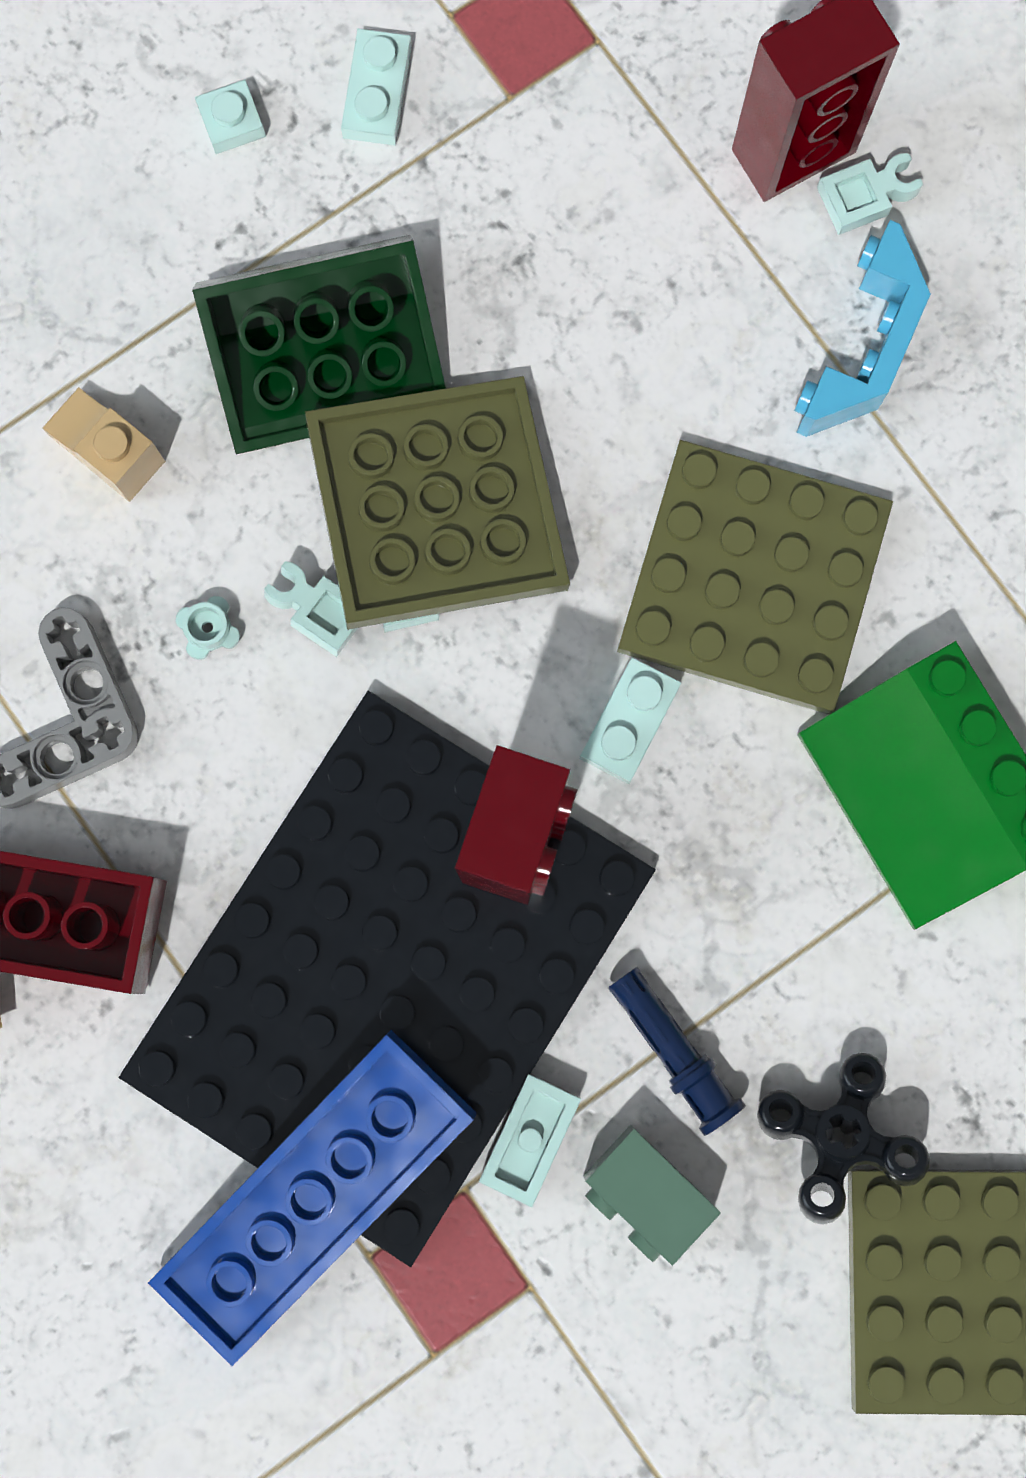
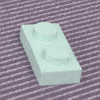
[341,28,412,146]
[579,657,681,784]
[479,1074,581,1207]

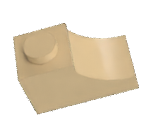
[42,387,166,502]

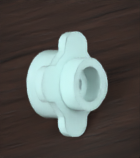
[176,596,240,660]

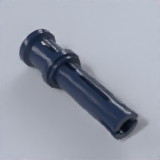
[608,967,746,1136]

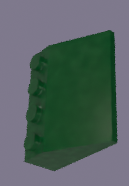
[192,235,446,455]

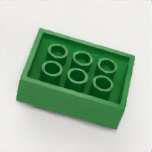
[797,641,1026,930]

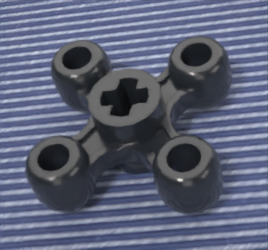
[757,1053,930,1224]

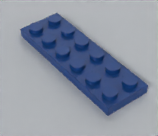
[148,1030,477,1366]

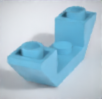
[794,220,931,437]

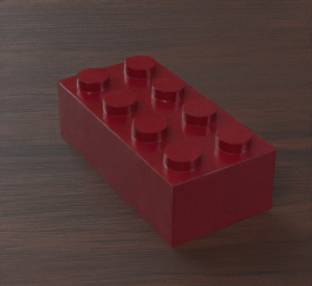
[732,0,900,202]
[455,745,578,905]
[0,851,167,994]

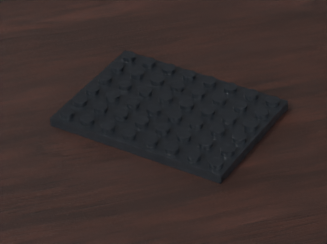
[118,690,656,1267]

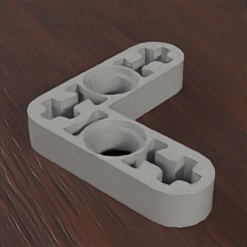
[0,607,139,809]

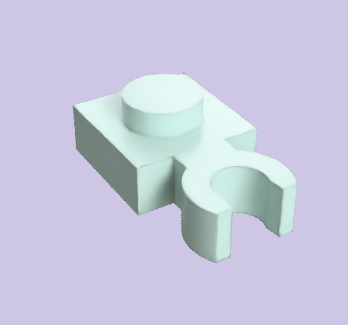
[817,153,923,235]
[264,561,358,657]

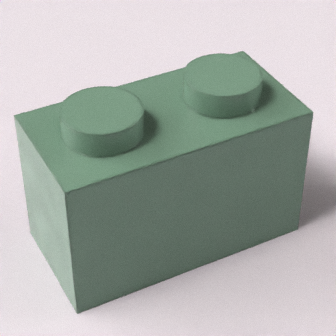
[583,1125,721,1266]

